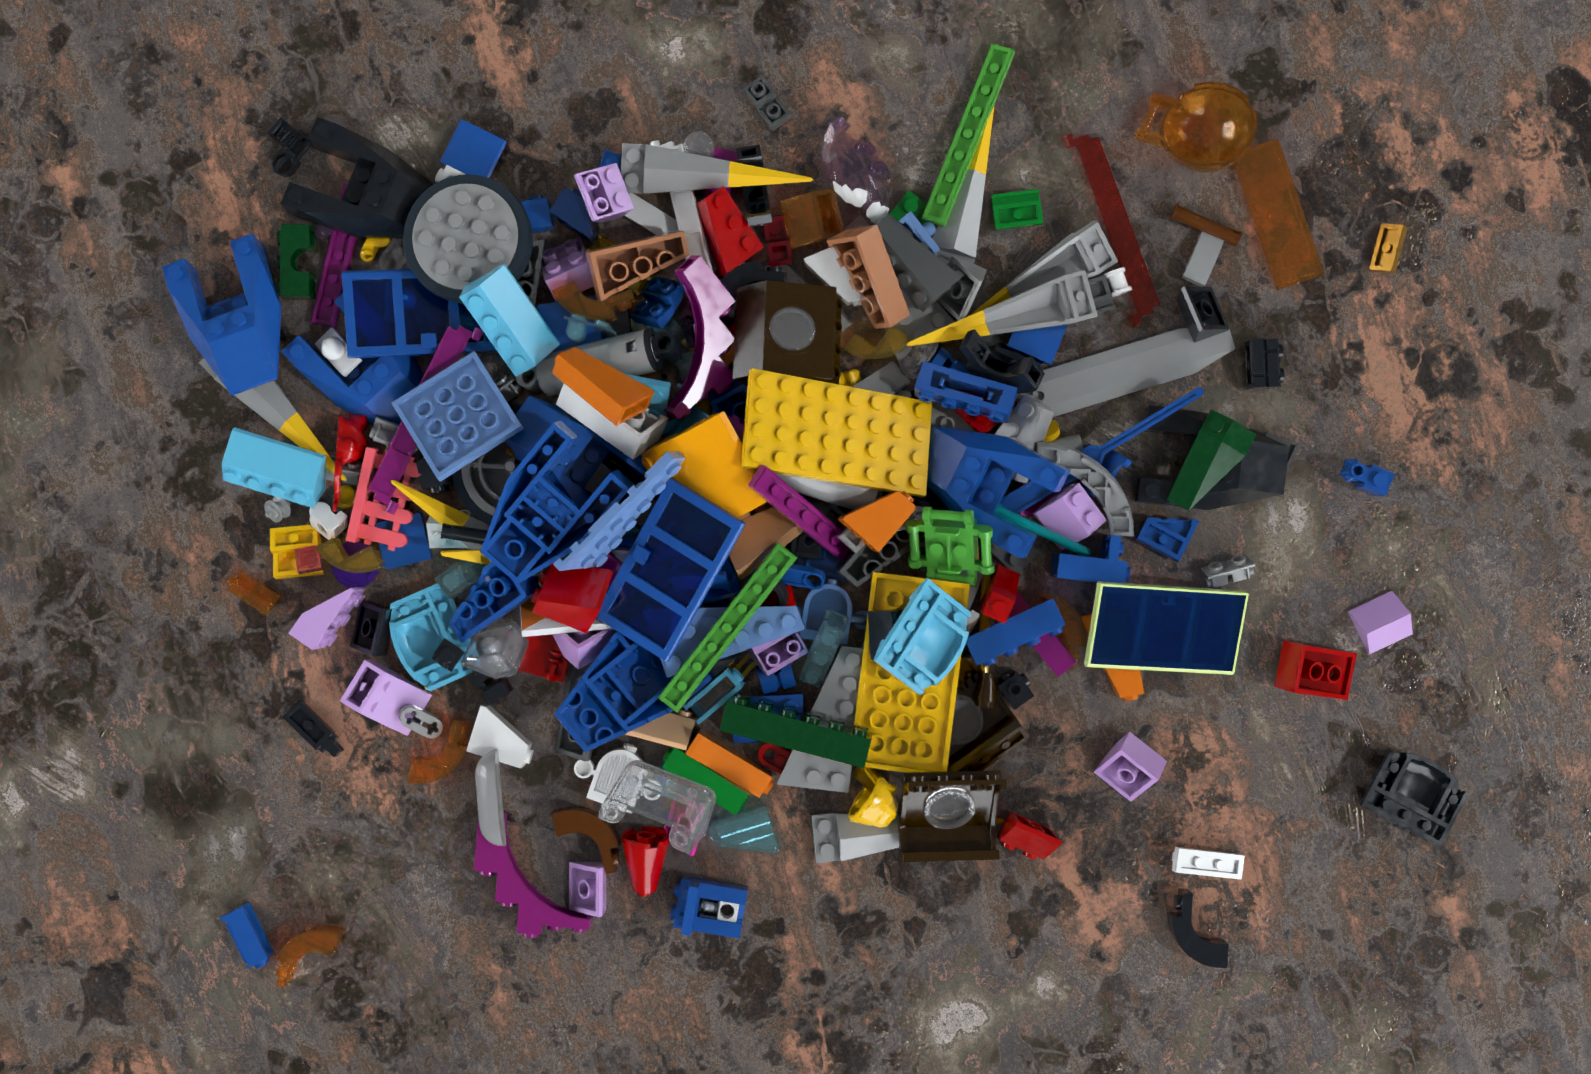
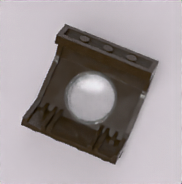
[733,280,843,386]
[947,651,1030,793]
[898,770,1007,863]

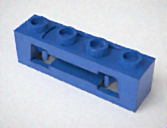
[914,361,1018,423]

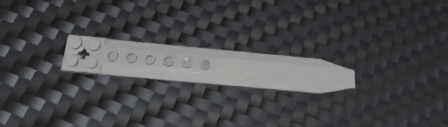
[931,328,1236,434]

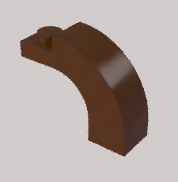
[551,806,621,874]

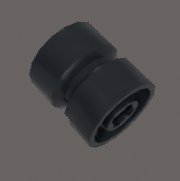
[469,661,514,706]

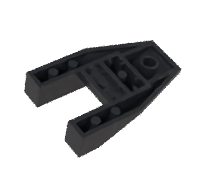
[280,117,434,239]
[1135,405,1289,510]

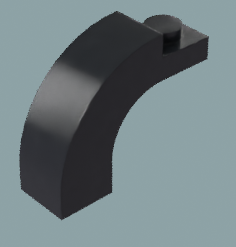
[736,144,772,226]
[720,261,788,318]
[959,329,1045,394]
[1167,888,1229,968]

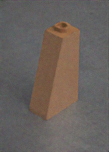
[718,507,804,580]

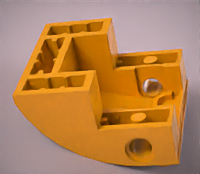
[641,411,767,536]

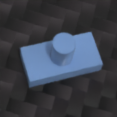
[898,211,941,255]

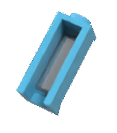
[683,666,745,724]

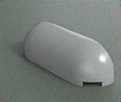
[475,749,507,846]

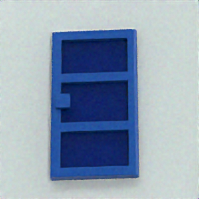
[341,269,498,359]
[596,478,746,662]

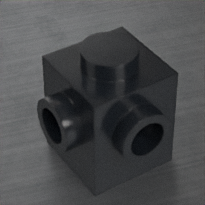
[995,670,1034,710]

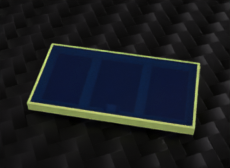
[1084,581,1249,675]

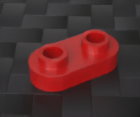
[758,743,791,774]

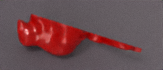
[332,413,368,511]

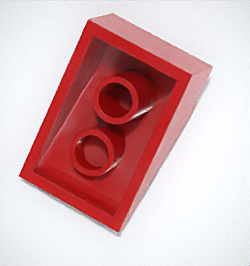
[1274,640,1357,700]
[997,810,1062,860]

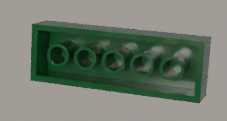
[719,694,872,768]

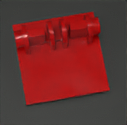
[517,634,569,683]

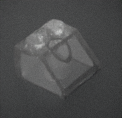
[461,621,529,679]

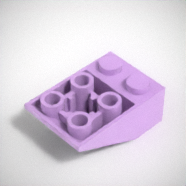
[288,587,366,650]
[340,658,432,736]

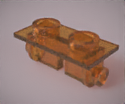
[227,570,280,616]

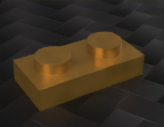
[1369,223,1407,274]

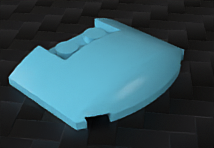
[874,578,971,694]
[389,580,484,691]

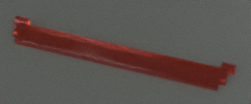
[1063,133,1160,327]

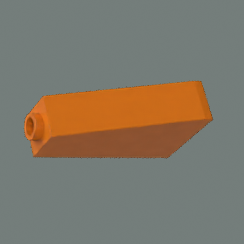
[552,347,655,426]
[1078,607,1144,701]
[685,728,774,798]

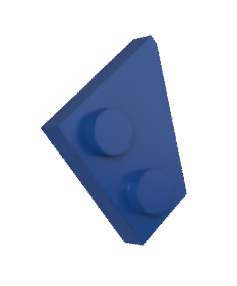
[1135,517,1199,562]

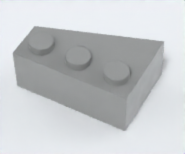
[994,394,1054,484]

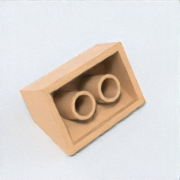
[626,709,697,750]

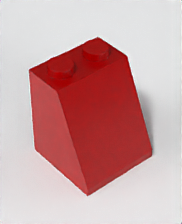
[531,562,613,634]

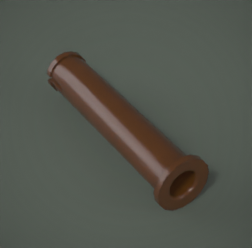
[1169,202,1242,247]

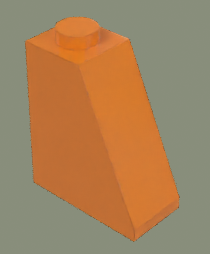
[838,491,917,552]

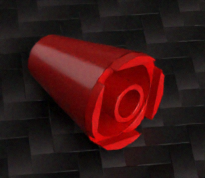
[622,826,670,896]

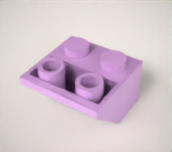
[574,163,634,223]
[541,237,593,302]
[747,632,808,676]

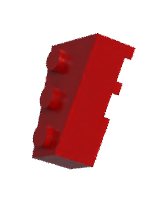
[696,186,764,277]

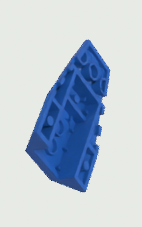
[554,605,712,753]

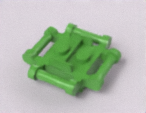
[906,506,994,587]

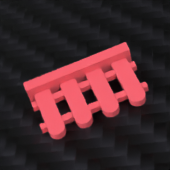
[345,446,421,551]

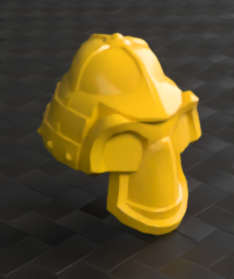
[848,766,898,828]

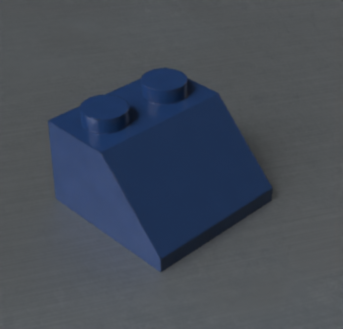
[549,187,598,246]

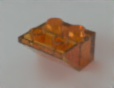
[780,187,844,249]

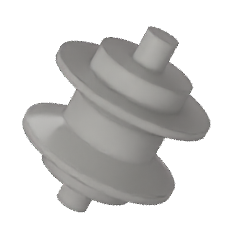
[264,497,291,522]

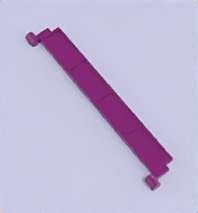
[368,325,484,515]

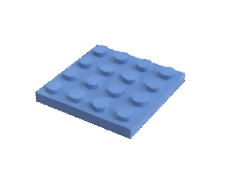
[392,351,524,481]

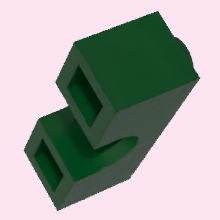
[277,224,315,300]

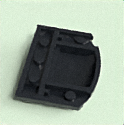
[1360,752,1468,847]

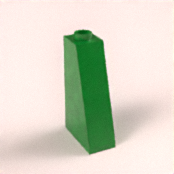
[662,747,751,815]

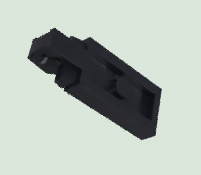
[283,699,344,758]

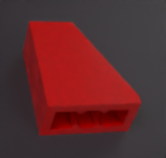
[978,564,1020,624]

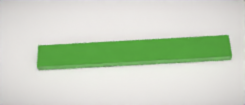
[922,43,1015,228]
[658,542,798,713]

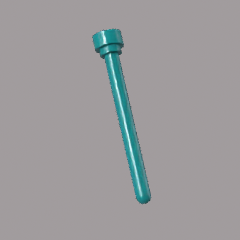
[995,503,1091,557]

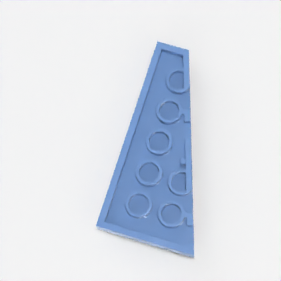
[553,452,685,571]
[643,606,805,678]

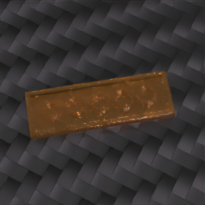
[1231,139,1324,291]

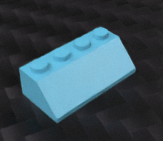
[459,263,560,377]
[222,427,326,508]

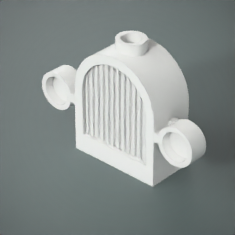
[574,743,662,814]

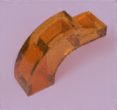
[552,281,636,323]
[1040,592,1086,670]
[407,717,468,784]
[275,925,346,988]

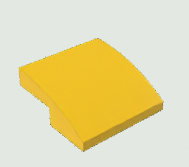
[270,525,324,579]

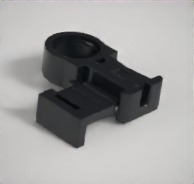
[267,117,312,177]

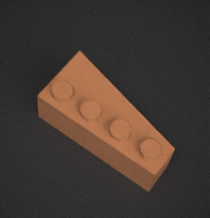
[826,225,910,329]
[586,230,690,301]

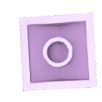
[1348,591,1413,654]
[569,862,606,917]

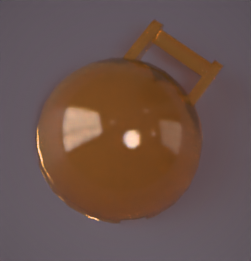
[1134,81,1258,173]

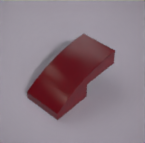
[763,214,793,267]

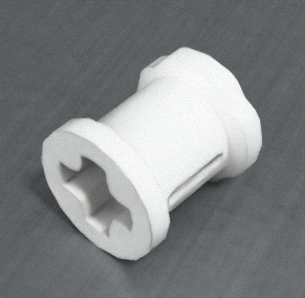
[1104,267,1132,297]

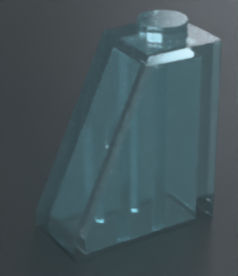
[435,560,486,598]
[707,803,780,854]

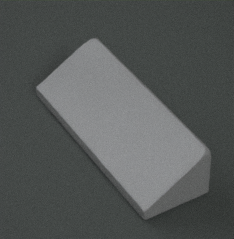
[853,361,910,395]

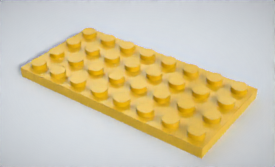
[741,368,932,497]
[854,572,970,773]

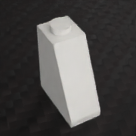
[804,247,862,307]
[466,703,534,768]

